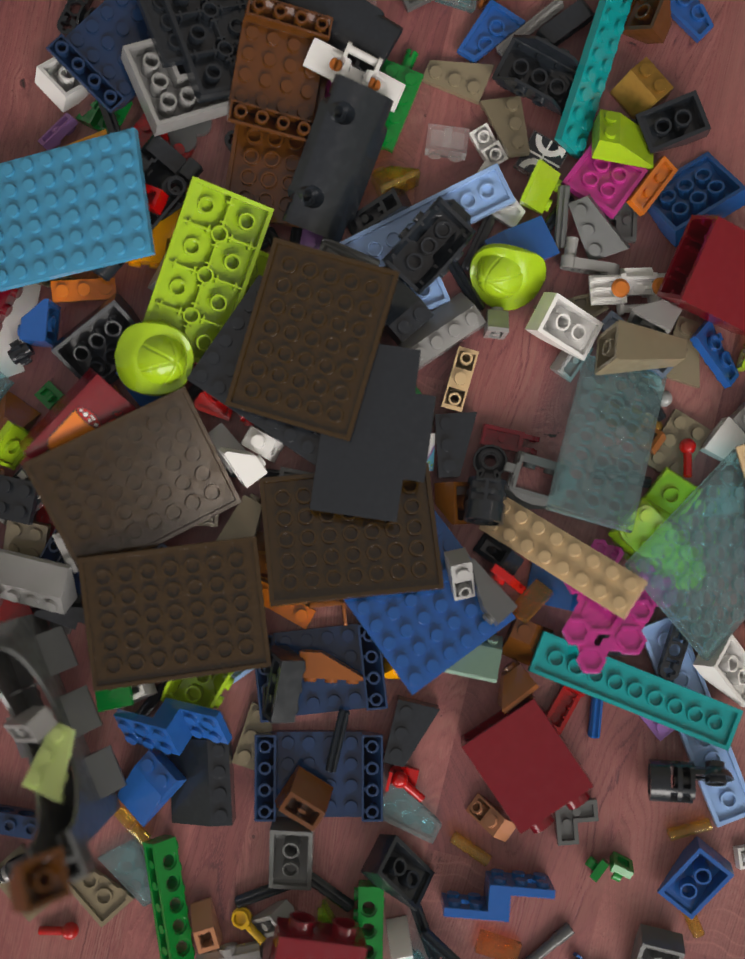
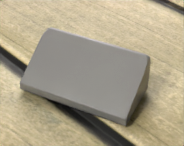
[550,347,594,382]

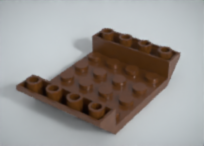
[227,0,333,142]

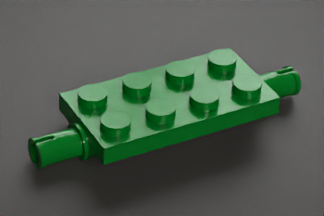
[381,49,424,153]

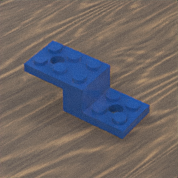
[113,697,232,756]
[441,869,555,922]

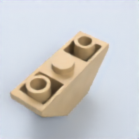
[441,346,479,413]

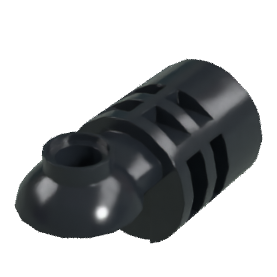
[463,445,508,526]
[648,759,734,804]

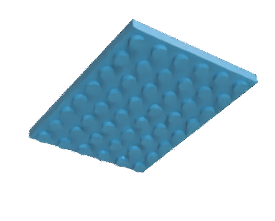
[0,127,155,292]

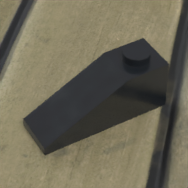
[347,187,412,236]

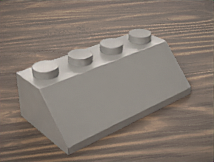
[397,292,486,371]
[0,548,78,614]

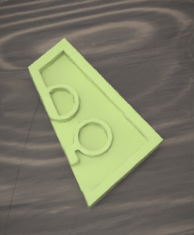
[22,722,76,804]

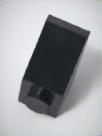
[473,533,524,576]

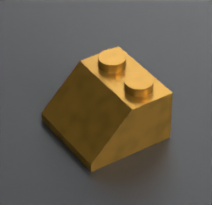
[610,56,674,119]

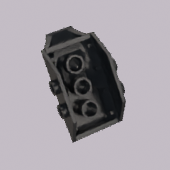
[492,35,579,116]
[382,196,476,295]

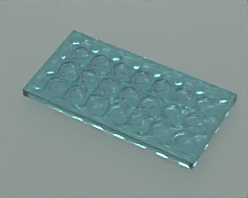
[545,355,667,533]

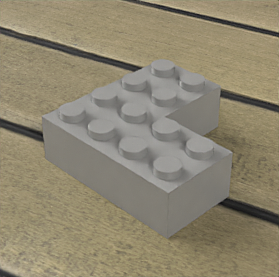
[121,39,229,137]

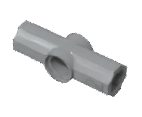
[196,941,263,959]

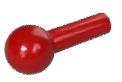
[679,438,696,478]
[391,771,425,802]
[38,922,79,940]

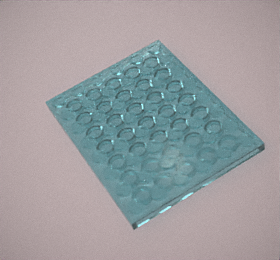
[624,449,745,660]

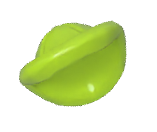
[469,243,546,310]
[115,321,194,396]

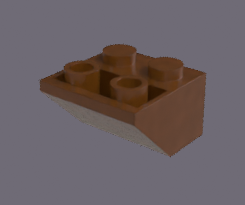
[274,765,334,832]

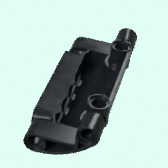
[278,0,403,72]
[282,74,394,243]
[91,135,204,282]

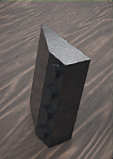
[51,292,142,385]
[169,734,236,827]

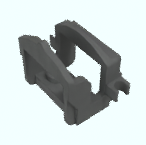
[503,451,577,510]

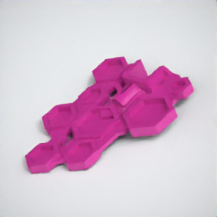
[561,539,678,674]

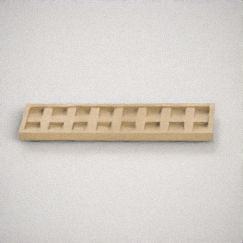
[479,497,648,620]

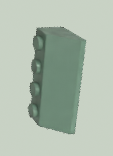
[444,634,503,683]

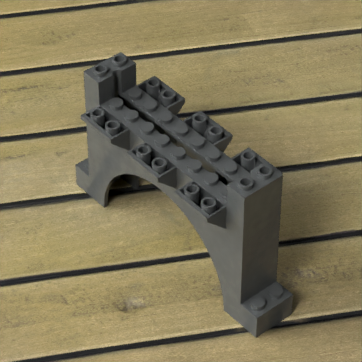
[0,614,127,884]

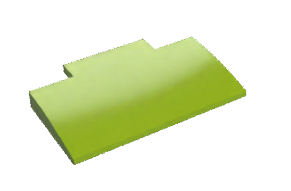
[142,176,274,363]

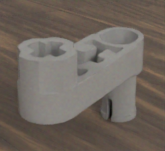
[560,236,620,275]

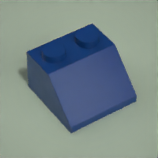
[17,299,61,348]

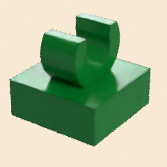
[34,381,64,410]
[609,851,634,882]
[585,856,610,882]

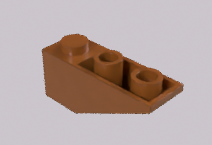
[300,649,363,684]

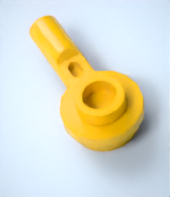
[231,907,266,945]

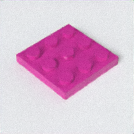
[561,144,648,219]

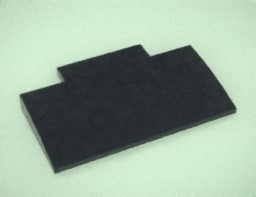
[136,0,248,104]
[309,344,436,522]

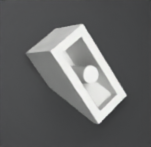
[218,447,268,488]

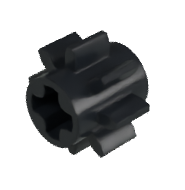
[7,339,35,366]

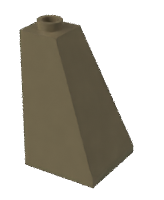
[595,320,688,375]
[216,493,262,541]

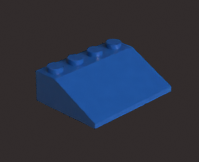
[647,151,745,248]

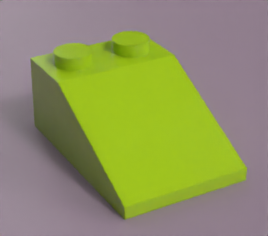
[591,109,654,169]
[520,159,562,215]

